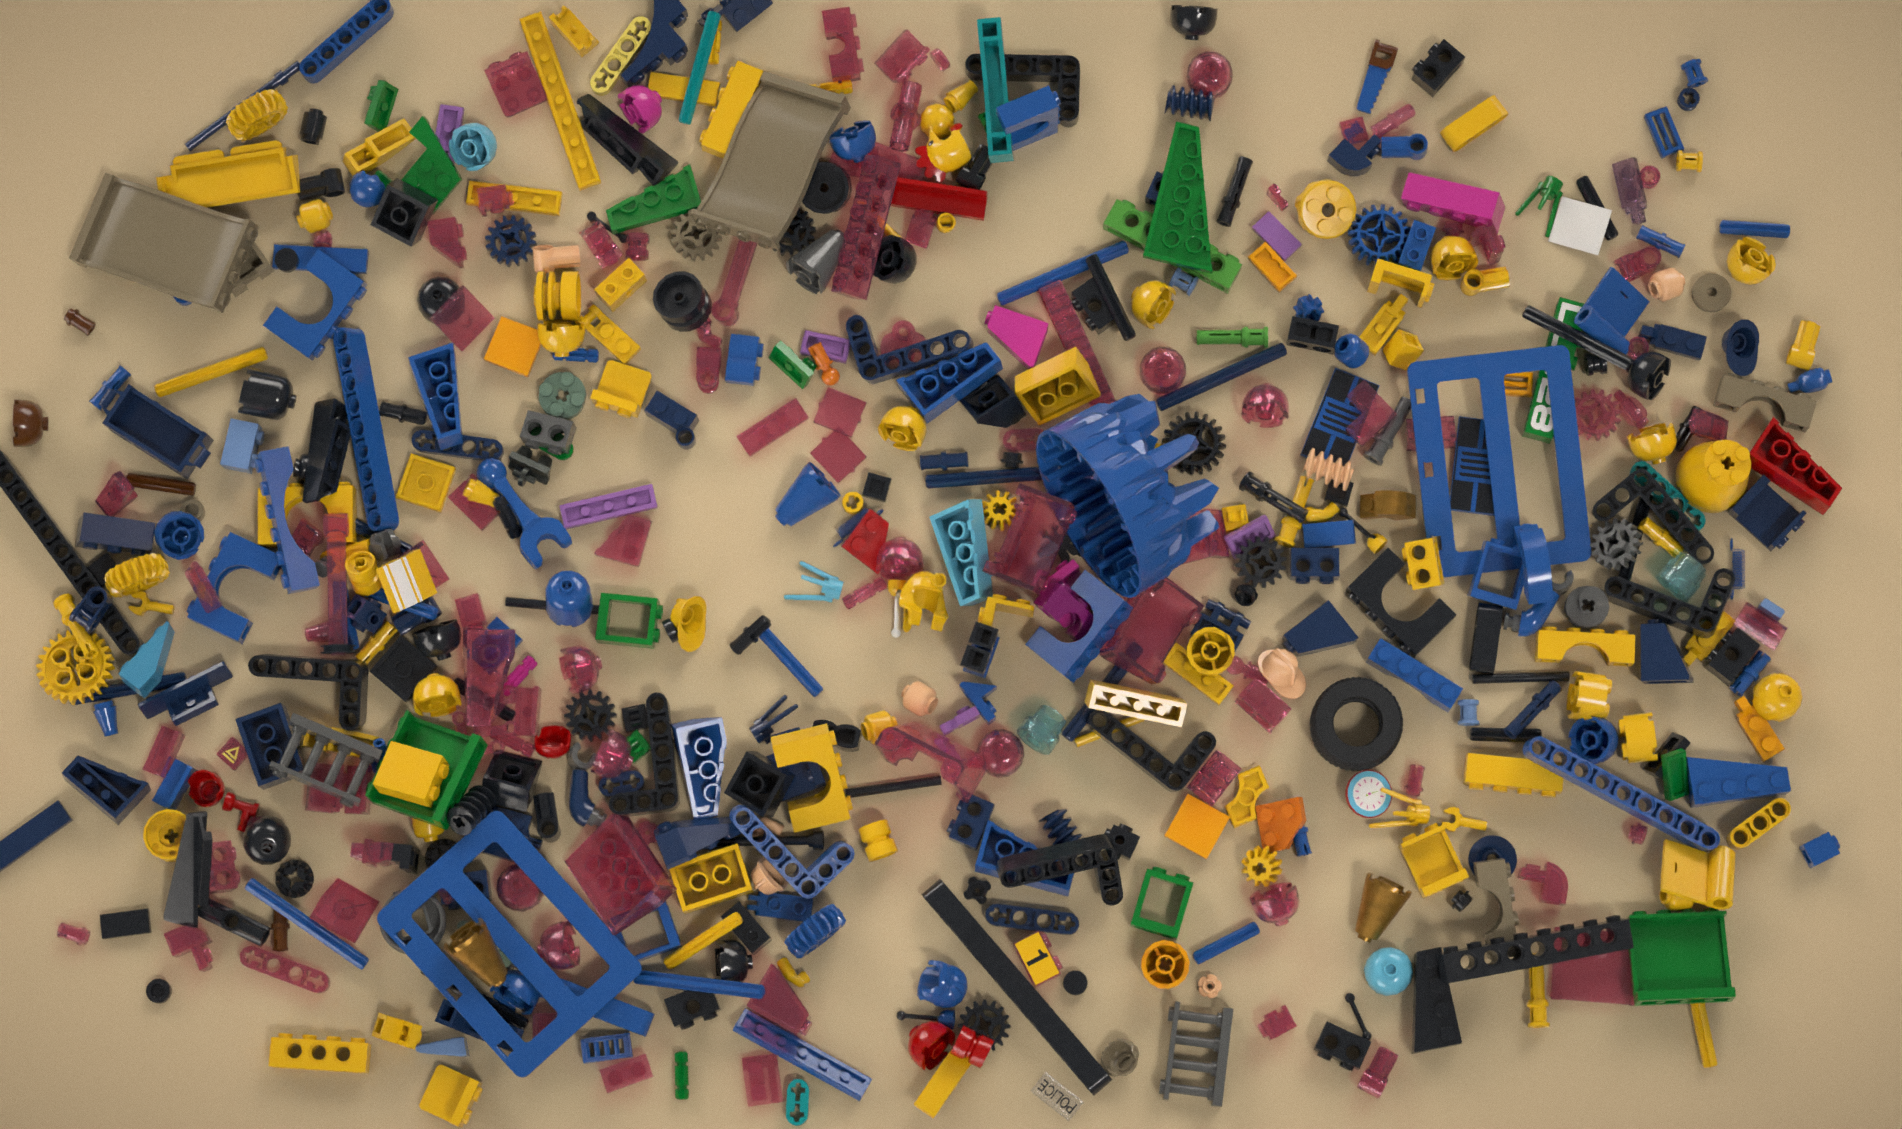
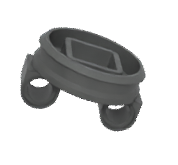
[380,889,447,954]

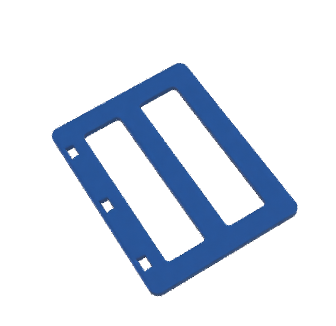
[1407,345,1592,577]
[377,811,642,1078]

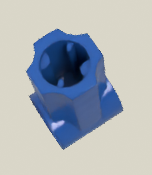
[1381,133,1428,160]

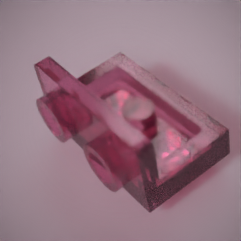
[874,29,930,83]
[1468,225,1505,265]
[305,763,346,814]

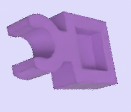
[940,705,980,736]

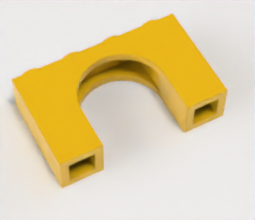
[258,482,357,548]
[771,723,853,833]

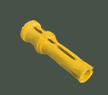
[1274,476,1315,548]
[53,593,99,659]
[1527,953,1550,1028]

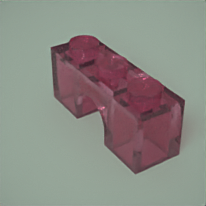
[822,7,864,83]

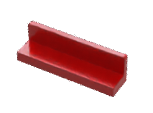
[891,177,988,221]

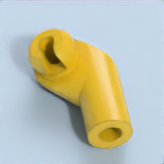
[1305,502,1340,523]
[777,957,810,987]

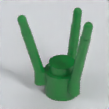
[1515,175,1563,238]

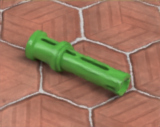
[1197,326,1268,348]

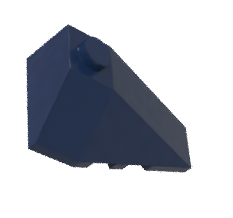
[653,815,747,869]

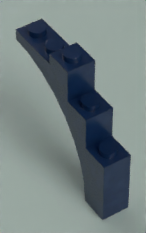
[621,0,688,88]

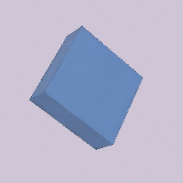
[1756,598,1785,622]

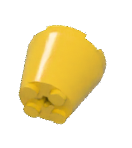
[1676,440,1751,513]

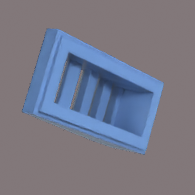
[416,1036,469,1057]

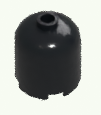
[238,367,297,420]

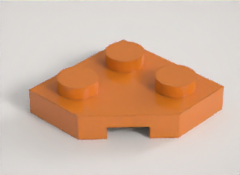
[1255,797,1307,853]

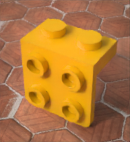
[590,360,652,418]
[978,594,1035,627]
[419,1065,483,1128]

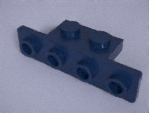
[697,0,773,32]
[138,662,233,726]

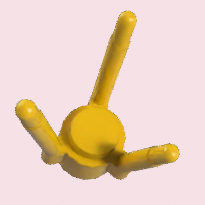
[1369,787,1430,828]

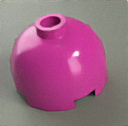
[618,85,662,133]

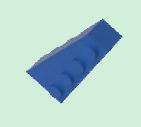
[1687,757,1791,808]

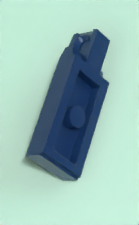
[1638,324,1707,360]

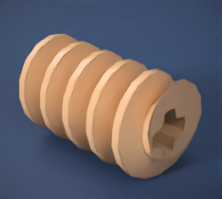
[1302,448,1355,491]

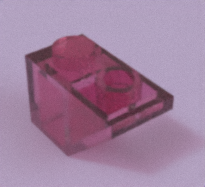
[427,217,467,268]

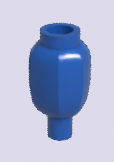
[1787,368,1833,393]

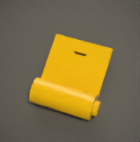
[1660,839,1736,910]

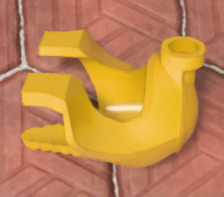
[899,571,949,632]

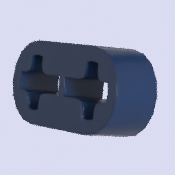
[599,770,645,798]

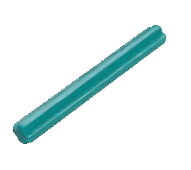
[678,11,721,125]

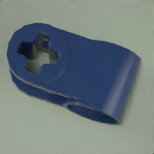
[69,587,113,634]

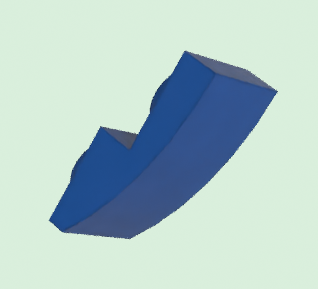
[1303,520,1356,548]

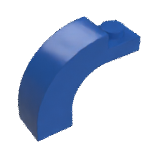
[1513,523,1553,605]

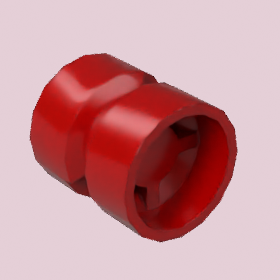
[950,1025,994,1069]

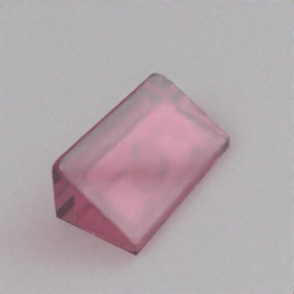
[185,561,222,613]

